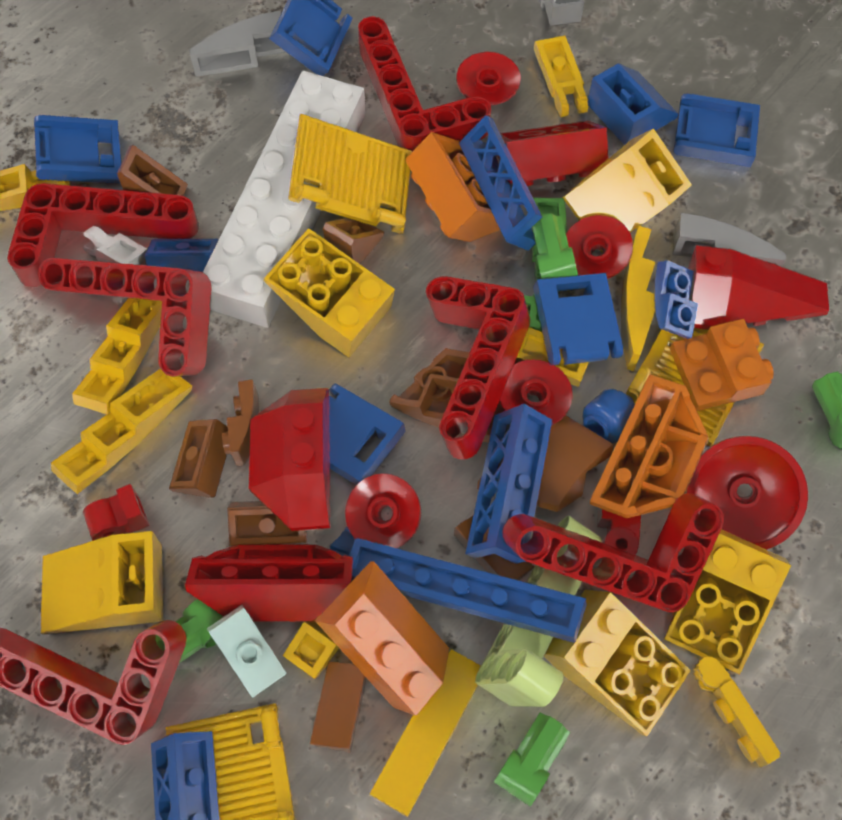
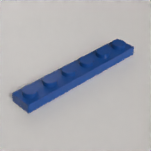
[349,538,587,643]

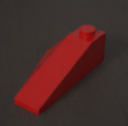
[688,245,829,330]

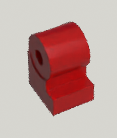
[83,483,150,541]
[597,508,641,555]

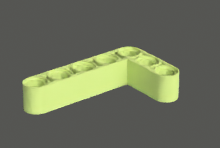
[475,516,602,707]

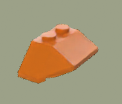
[590,374,708,518]

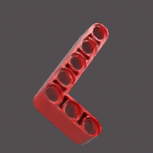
[358,16,491,152]
[7,183,199,287]
[38,258,211,377]
[425,276,531,460]
[503,493,724,612]
[0,620,187,745]

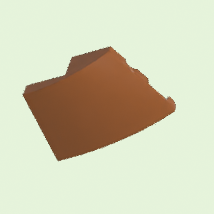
[389,348,504,443]
[477,415,613,512]

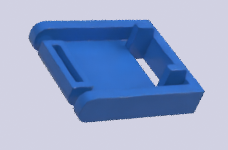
[269,0,353,76]
[674,93,760,167]
[34,115,121,184]
[533,273,623,365]
[329,383,406,485]

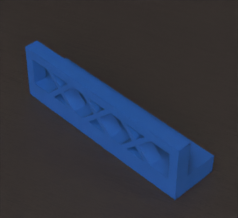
[459,115,542,251]
[465,404,552,564]
[151,731,219,820]

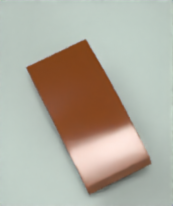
[222,379,259,466]

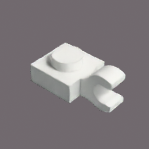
[83,226,147,265]

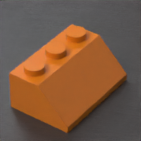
[405,132,500,242]
[315,561,449,715]

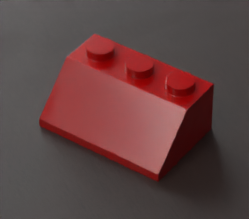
[498,120,609,186]

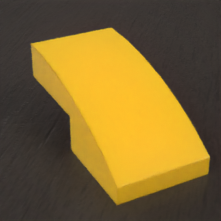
[282,616,340,679]

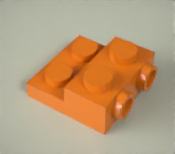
[670,319,774,411]

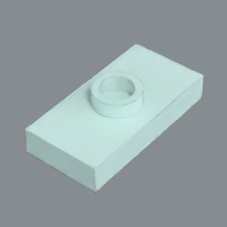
[207,605,287,698]

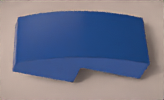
[655,260,698,339]

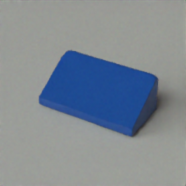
[145,238,219,272]

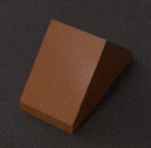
[117,145,188,196]
[323,218,385,265]

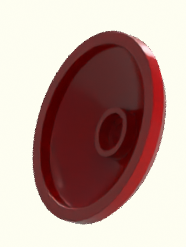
[687,436,808,550]

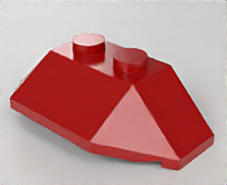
[249,388,330,531]
[185,544,353,622]

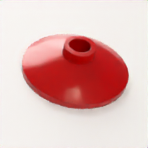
[456,52,521,105]
[566,215,633,279]
[499,359,573,426]
[345,474,421,549]

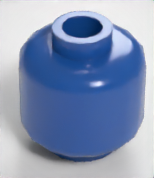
[582,389,635,444]

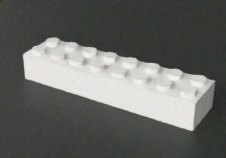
[203,70,366,328]

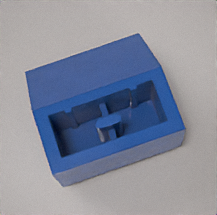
[588,63,679,145]

